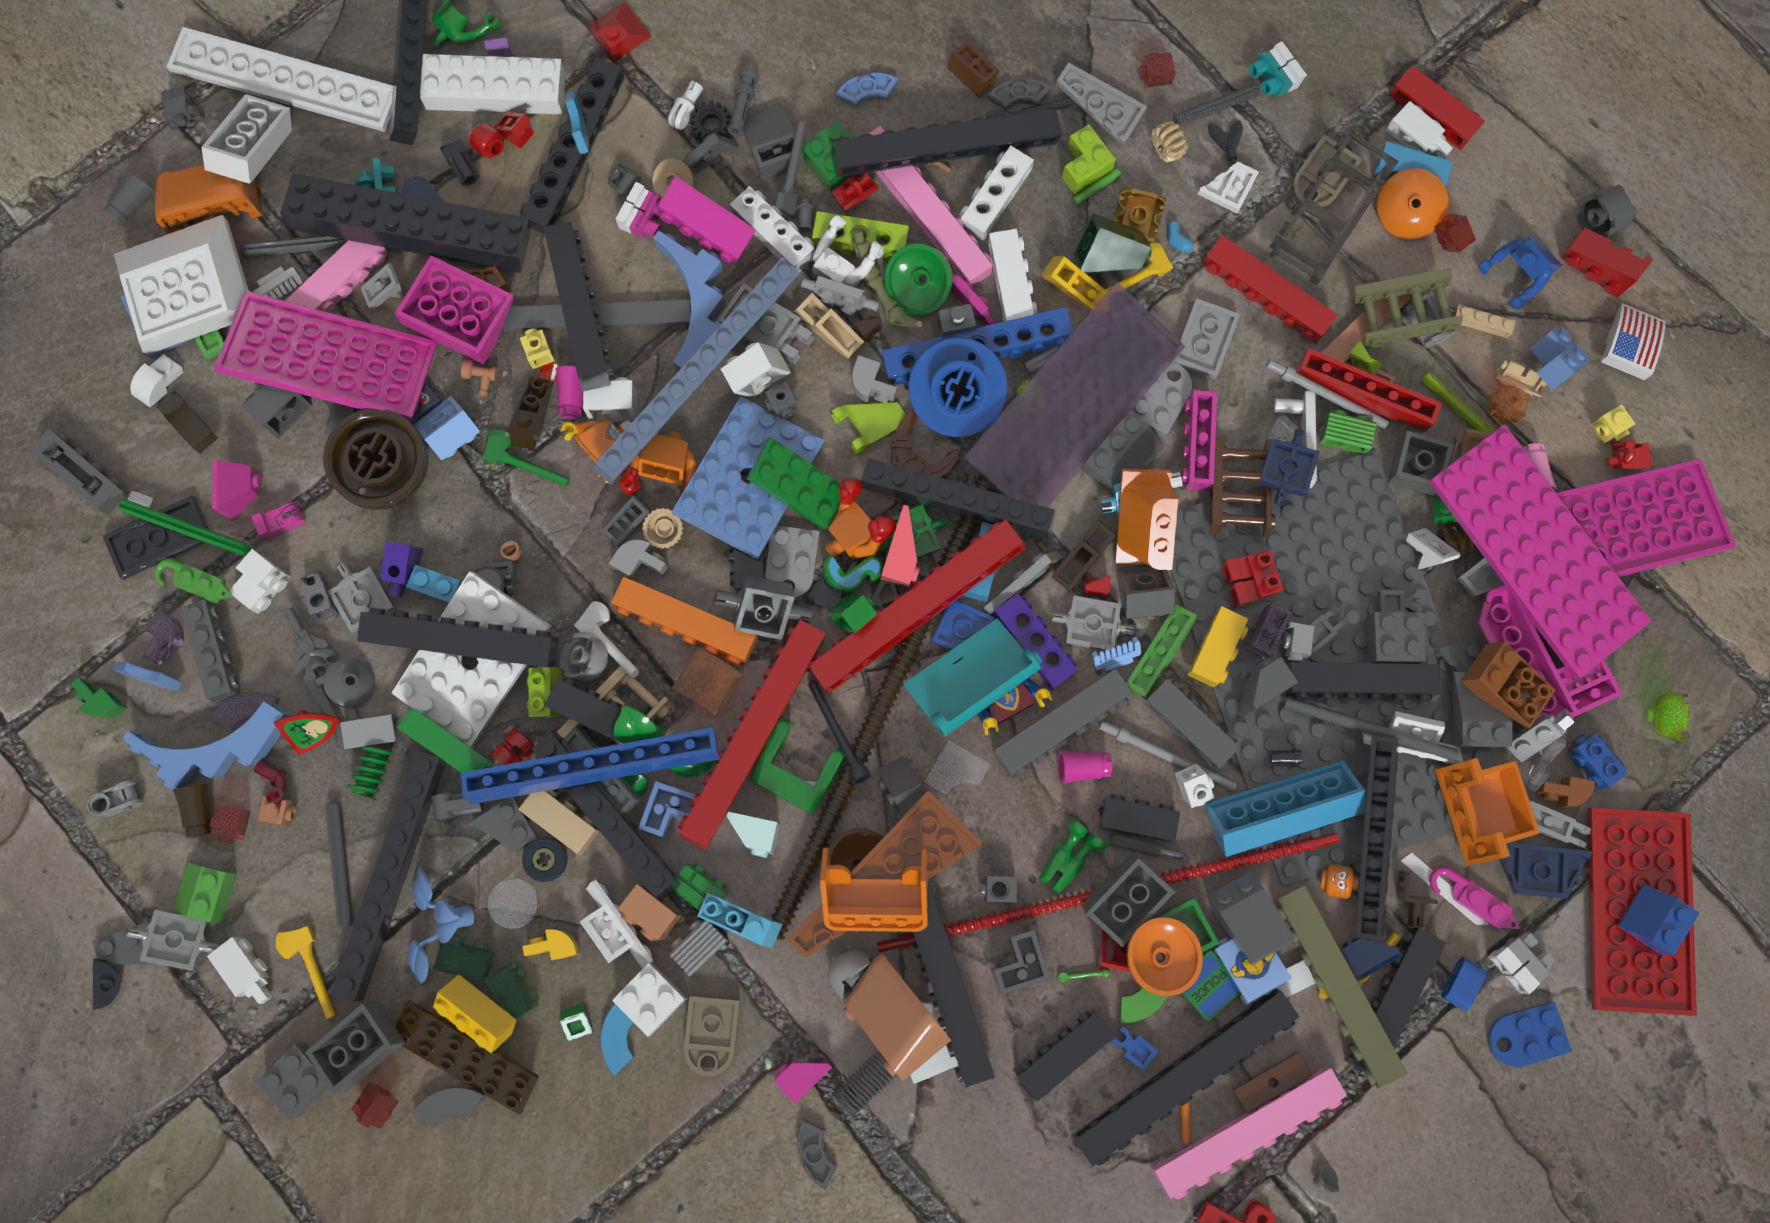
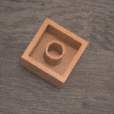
[618,884,682,941]

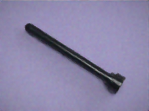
[808,680,871,785]

